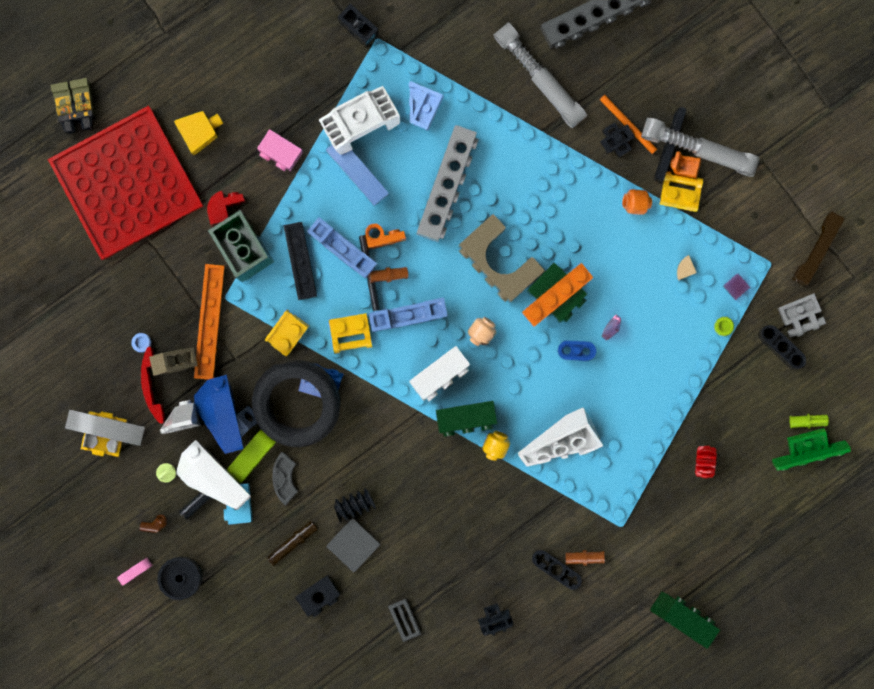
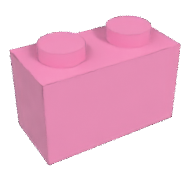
[257,129,303,172]

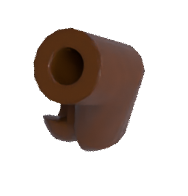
[140,514,167,533]

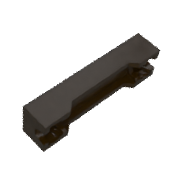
[792,211,845,287]

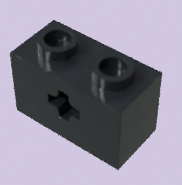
[337,3,379,47]

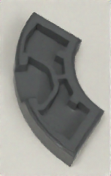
[273,451,298,506]

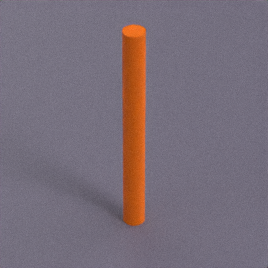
[600,95,657,154]

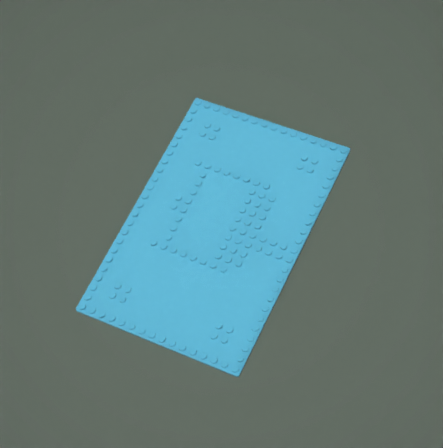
[225,39,771,527]

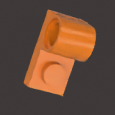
[365,224,406,250]

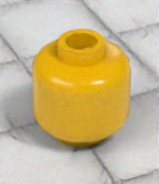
[482,431,511,461]

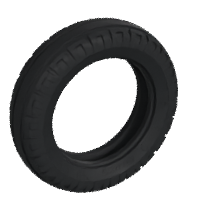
[252,360,341,447]

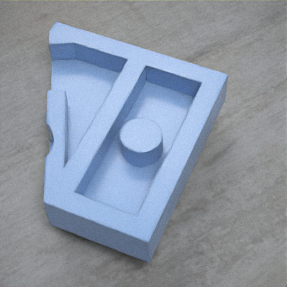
[409,81,444,131]

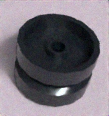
[157,556,203,600]

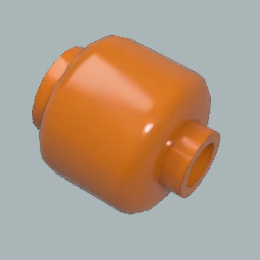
[622,189,652,215]

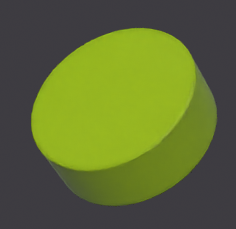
[714,317,734,336]

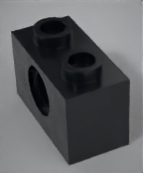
[295,575,341,617]

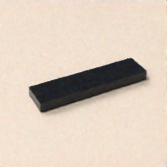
[653,107,687,183]
[283,222,317,301]

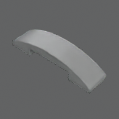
[65,410,145,446]

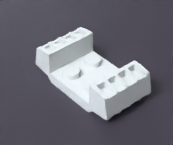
[319,86,400,155]

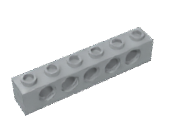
[417,125,479,242]

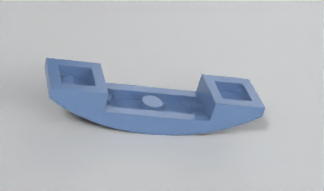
[307,217,377,279]
[369,297,448,332]

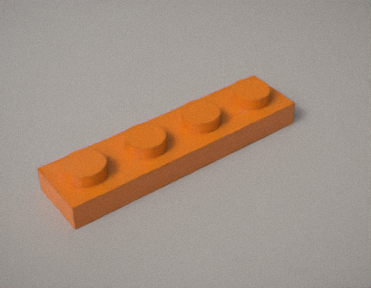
[522,263,594,327]

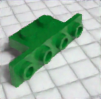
[772,428,851,471]

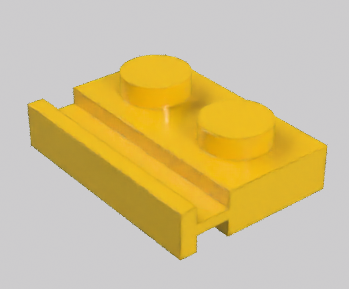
[265,309,309,357]

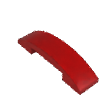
[141,347,166,424]

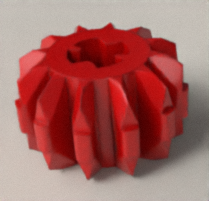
[695,445,717,478]

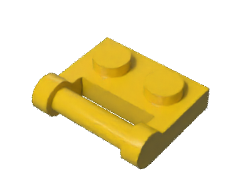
[659,171,703,212]
[329,313,372,354]

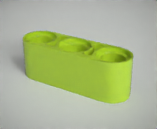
[227,430,276,484]

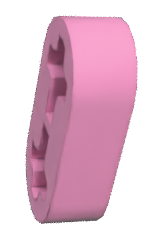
[117,557,153,586]

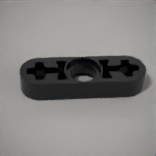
[532,550,582,590]

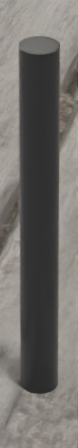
[359,235,380,311]

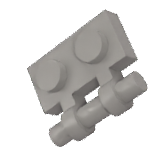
[778,294,826,338]

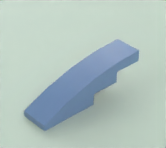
[326,145,389,206]

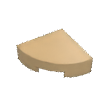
[677,255,696,281]

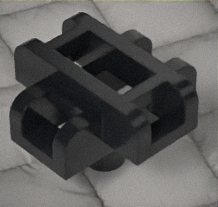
[600,123,635,158]
[478,603,514,636]

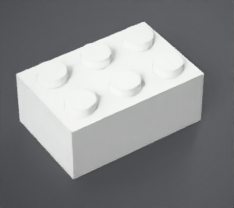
[409,346,470,401]

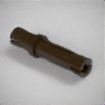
[266,520,319,566]

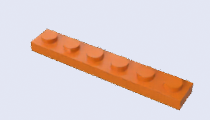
[194,264,225,380]

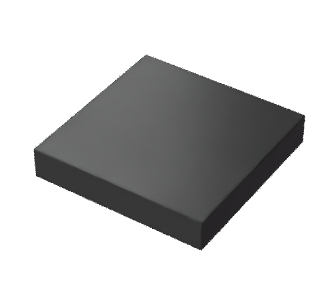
[326,518,381,572]

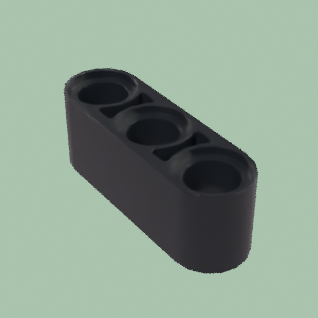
[758,325,806,370]

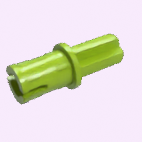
[789,414,829,429]

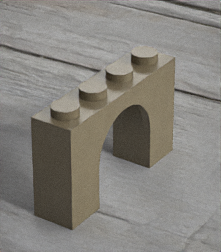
[459,214,545,303]

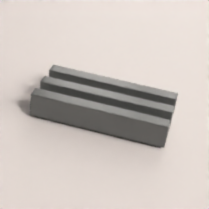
[388,598,421,642]

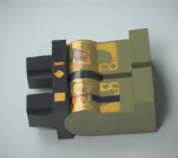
[50,78,95,134]

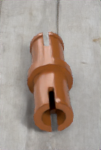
[368,267,408,283]
[566,550,605,566]

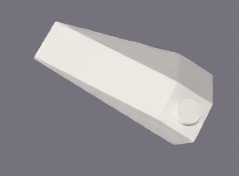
[160,400,201,434]
[518,407,603,467]
[176,440,251,510]

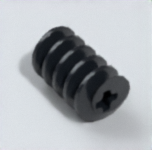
[334,488,376,523]

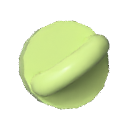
[156,463,176,482]

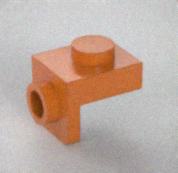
[670,151,702,179]

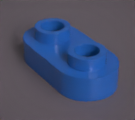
[557,341,596,361]

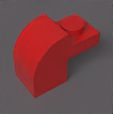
[207,191,246,227]

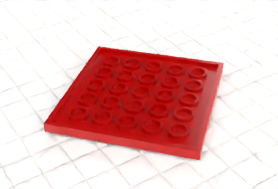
[48,106,203,260]

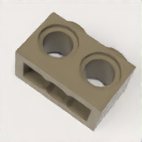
[149,347,198,376]

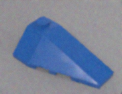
[194,375,244,454]

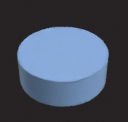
[132,333,152,353]

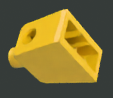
[174,111,223,156]

